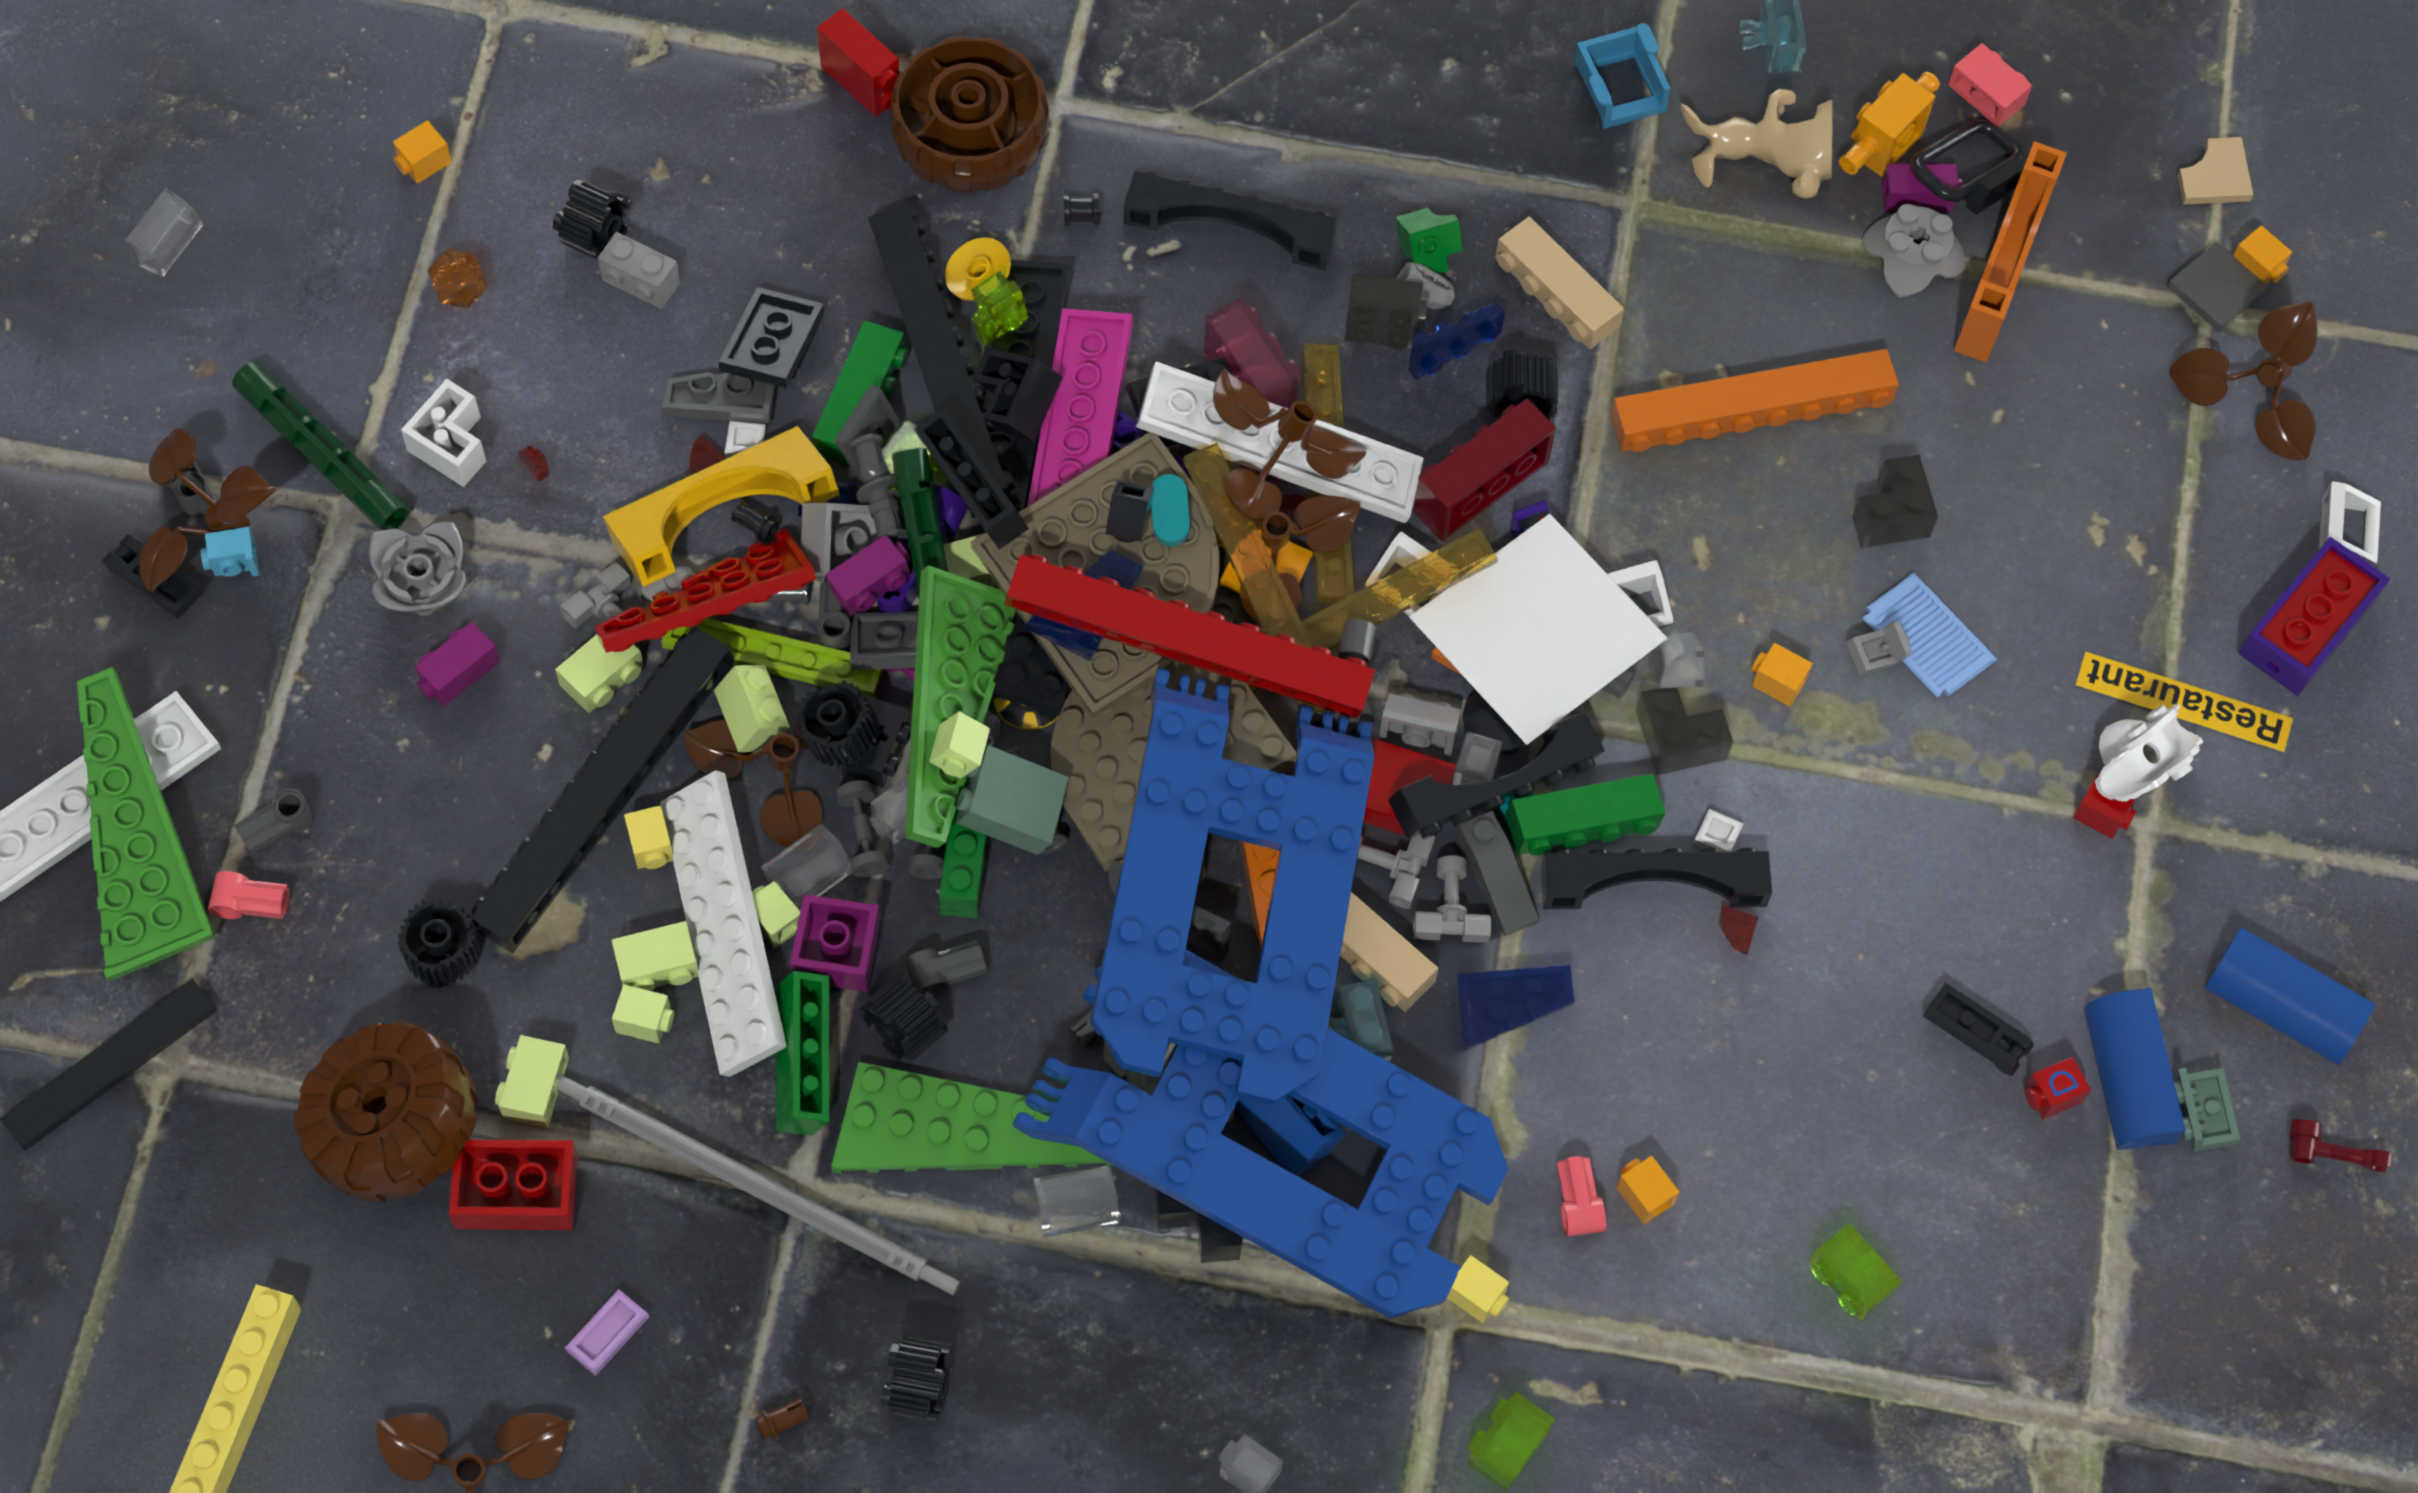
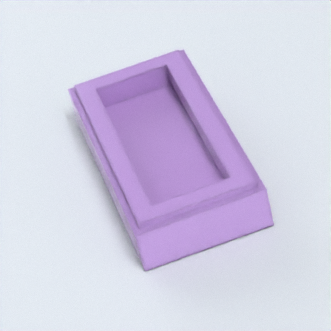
[565,1289,649,1376]

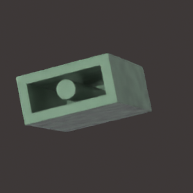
[956,745,1069,855]

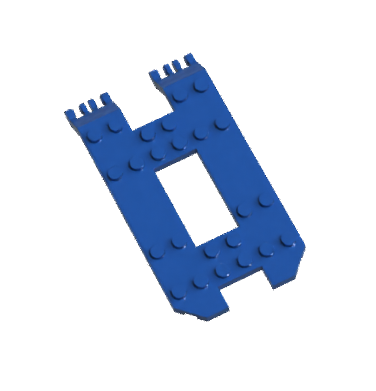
[1090,667,1374,1105]
[1012,949,1508,1319]

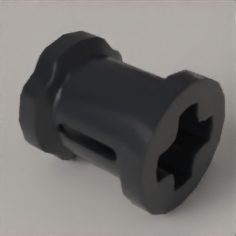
[1063,193,1099,226]

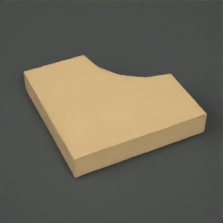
[2177,137,2254,205]

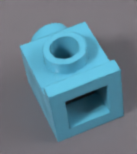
[201,527,259,577]

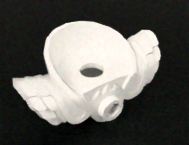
[2095,704,2203,801]

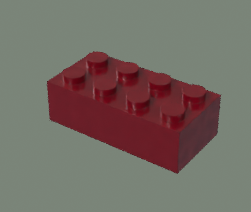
[1414,399,1556,542]

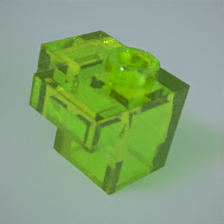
[971,271,1028,346]

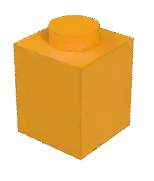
[393,120,452,184]
[2233,225,2292,285]
[1751,643,1813,707]
[1616,1155,1680,1225]

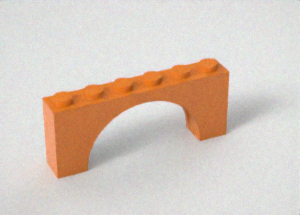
[1954,141,2067,363]

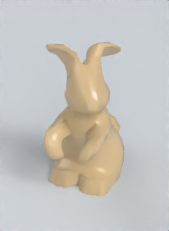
[1679,89,1833,199]

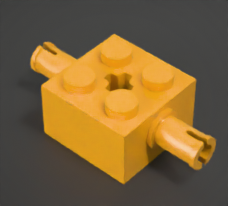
[1839,72,1940,177]

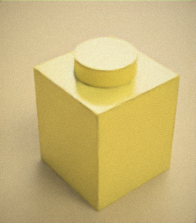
[624,805,673,869]
[1447,1255,1510,1324]

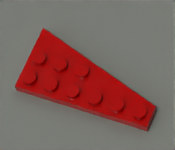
[594,528,816,653]

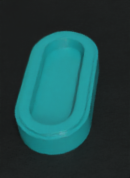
[1151,474,1190,547]

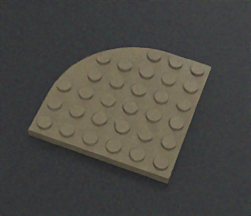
[971,432,1219,718]
[1050,661,1297,871]

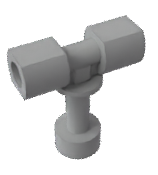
[560,562,649,649]
[1356,835,1436,909]
[1413,855,1491,943]

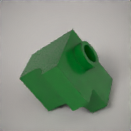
[1396,208,1463,274]

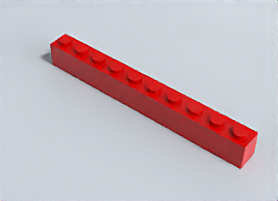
[1004,554,1375,719]

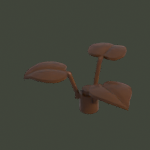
[2170,301,2318,460]
[1213,369,1366,521]
[139,428,276,593]
[1199,490,1360,631]
[684,714,823,854]
[377,1412,569,1493]

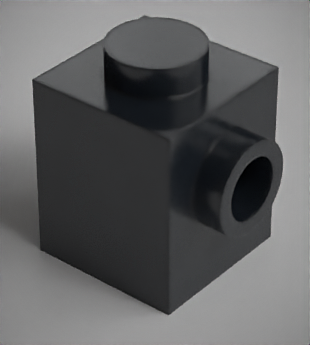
[1105,481,1154,543]

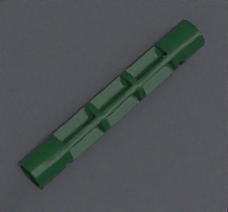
[232,361,410,530]
[892,448,949,599]

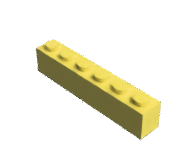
[169,1284,301,1493]

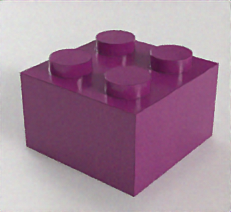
[790,894,881,992]

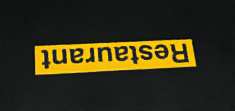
[2076,651,2293,752]

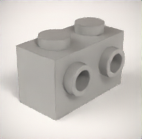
[598,232,680,309]

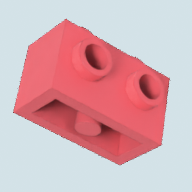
[1948,43,2032,127]

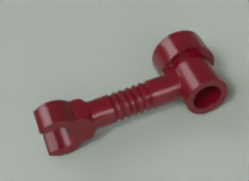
[2289,1119,2392,1172]

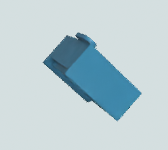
[1574,23,1671,129]

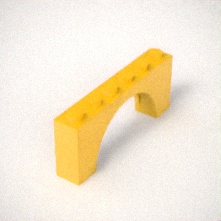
[602,426,840,587]

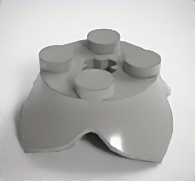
[1862,204,1965,298]
[369,522,466,616]

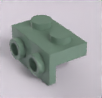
[2174,1068,2241,1152]

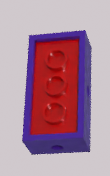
[2238,537,2390,696]

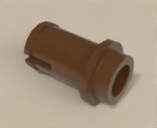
[755,1397,809,1440]

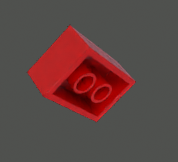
[449,1139,578,1230]

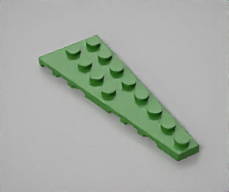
[905,565,1016,848]
[77,667,216,982]
[831,1062,1114,1174]

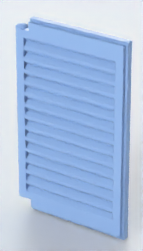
[1862,572,1997,697]

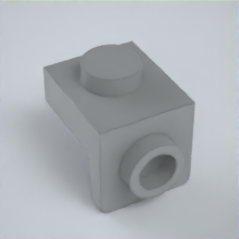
[1846,621,1912,676]

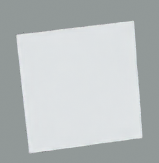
[1409,513,1668,745]

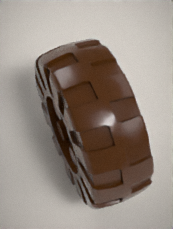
[890,36,1049,193]
[294,1021,478,1203]

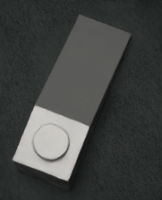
[1455,811,1539,937]

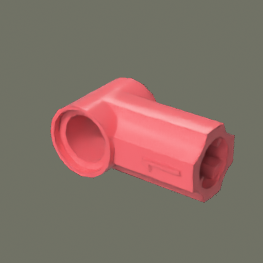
[208,871,289,919]
[1556,1156,1606,1237]

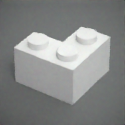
[401,379,486,487]

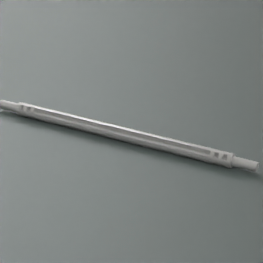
[557,1073,961,1296]

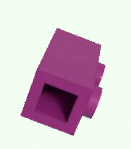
[1881,162,1963,213]
[825,534,911,617]
[415,622,501,707]

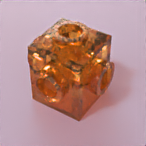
[427,249,488,308]

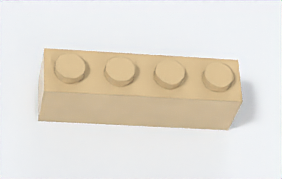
[1495,216,1624,350]
[1340,892,1439,1012]

